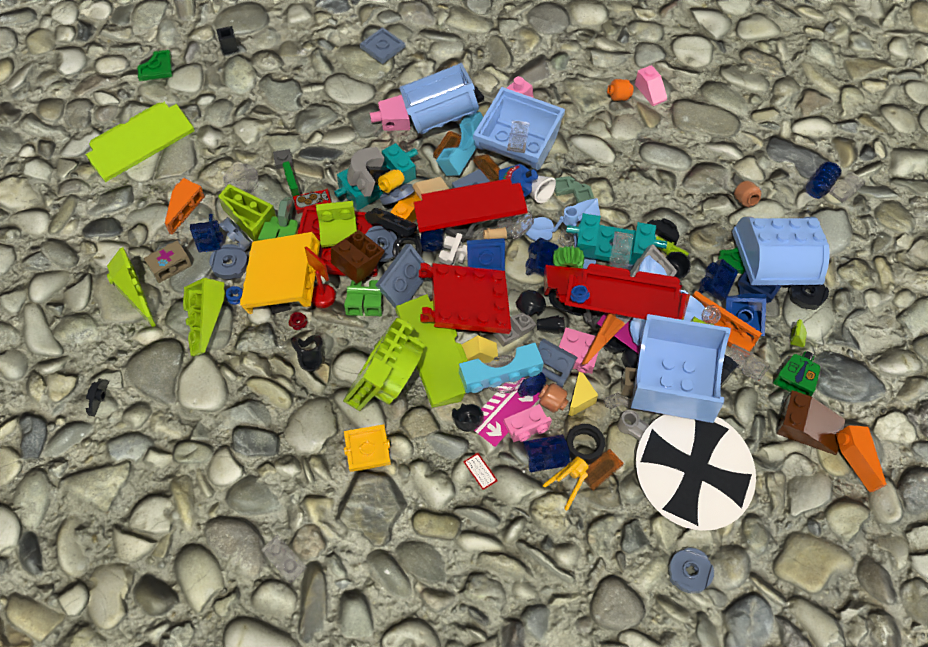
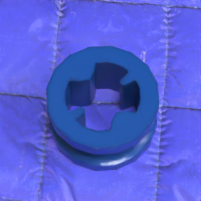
[226,286,243,305]

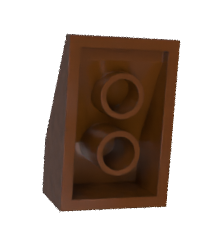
[776,390,845,455]

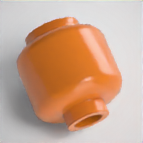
[607,79,633,101]

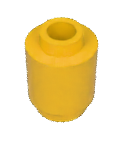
[378,170,404,193]

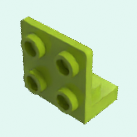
[316,201,357,247]

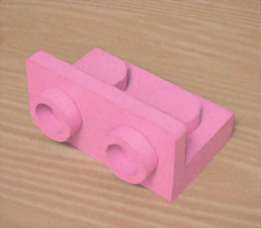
[503,404,552,442]

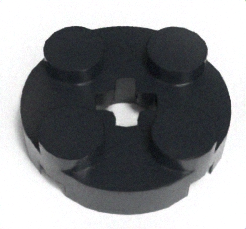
[789,284,829,310]

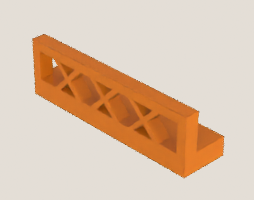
[692,291,762,357]

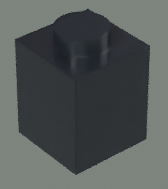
[216,26,239,55]

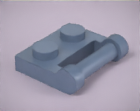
[538,339,578,388]

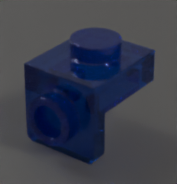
[517,372,547,397]

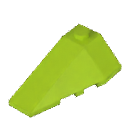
[106,247,156,327]
[183,278,225,356]

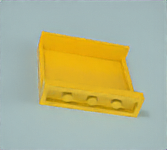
[240,232,320,314]

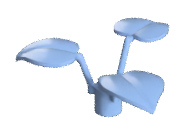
[522,198,600,269]
[630,255,711,346]

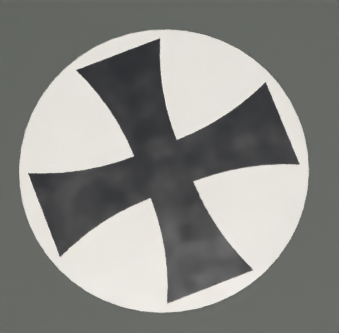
[636,414,756,530]

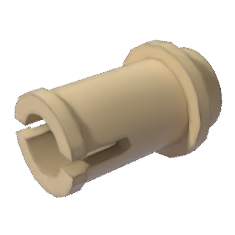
[483,227,507,239]

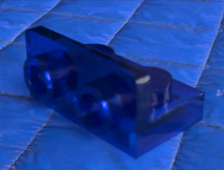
[190,214,223,253]
[525,237,559,276]
[698,259,738,302]
[523,434,570,473]

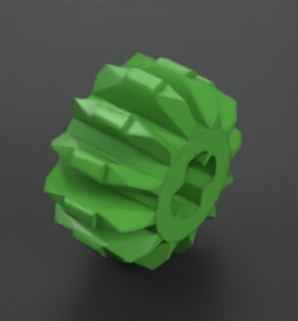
[553,246,584,268]

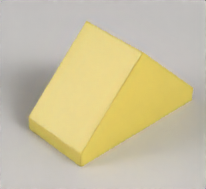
[461,335,499,363]
[568,372,598,416]

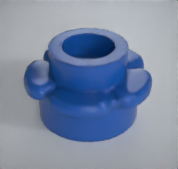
[570,285,590,303]

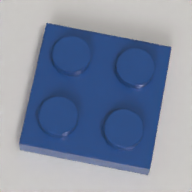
[467,238,505,271]

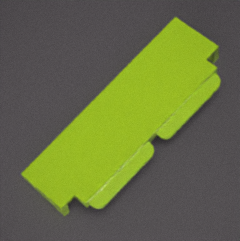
[86,101,195,183]
[395,294,468,408]

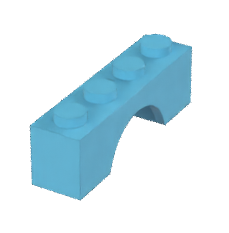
[436,112,483,176]
[459,343,544,393]

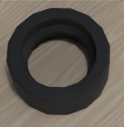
[565,424,605,465]

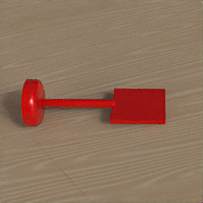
[304,246,336,308]

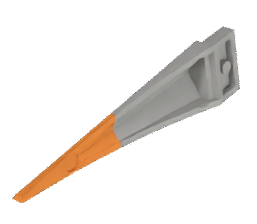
[582,244,677,365]

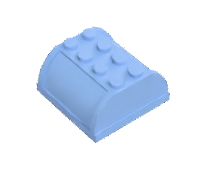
[399,63,479,134]
[473,87,565,170]
[732,217,829,285]

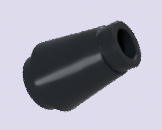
[537,315,565,334]

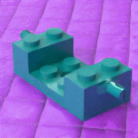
[334,143,418,211]
[566,213,667,265]

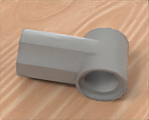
[617,410,650,441]

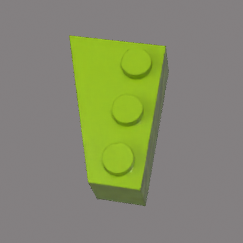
[218,184,276,241]

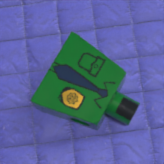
[773,351,820,396]

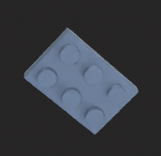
[375,244,425,308]

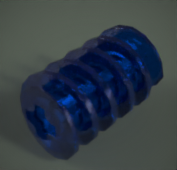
[806,162,842,199]
[420,228,444,252]

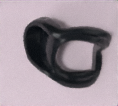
[392,232,422,258]
[291,335,323,372]

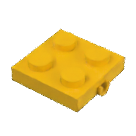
[344,424,391,472]

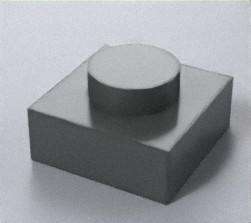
[273,149,293,169]

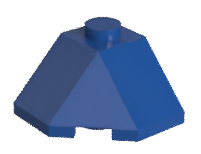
[726,293,766,336]

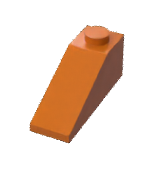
[165,178,205,235]
[836,425,887,492]

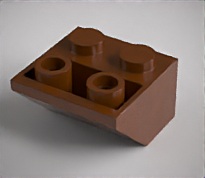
[331,230,385,284]

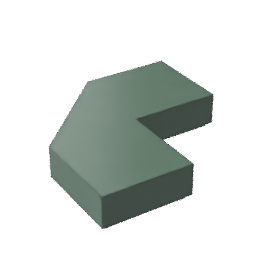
[554,176,595,204]
[277,197,294,227]

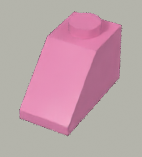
[635,65,667,106]

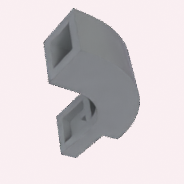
[347,147,384,197]

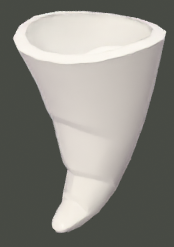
[529,175,556,203]

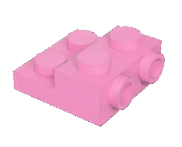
[559,327,599,374]

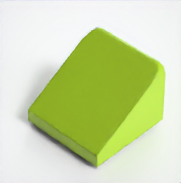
[790,319,807,348]

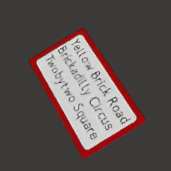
[464,453,498,490]

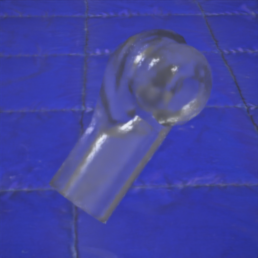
[604,393,632,409]

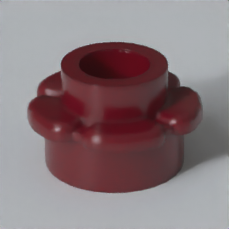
[288,312,308,330]

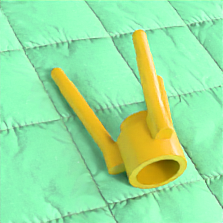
[543,457,589,511]

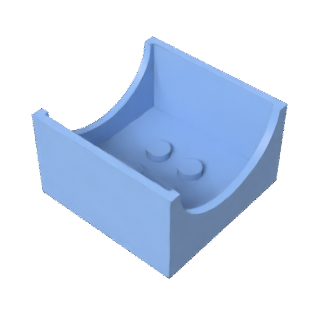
[631,314,731,423]

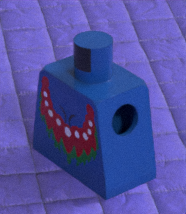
[499,164,538,197]

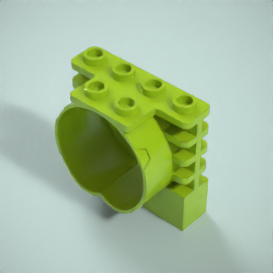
[343,318,425,411]

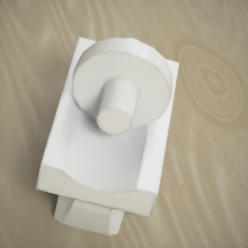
[439,233,467,265]

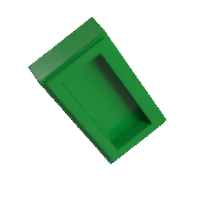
[282,161,299,197]

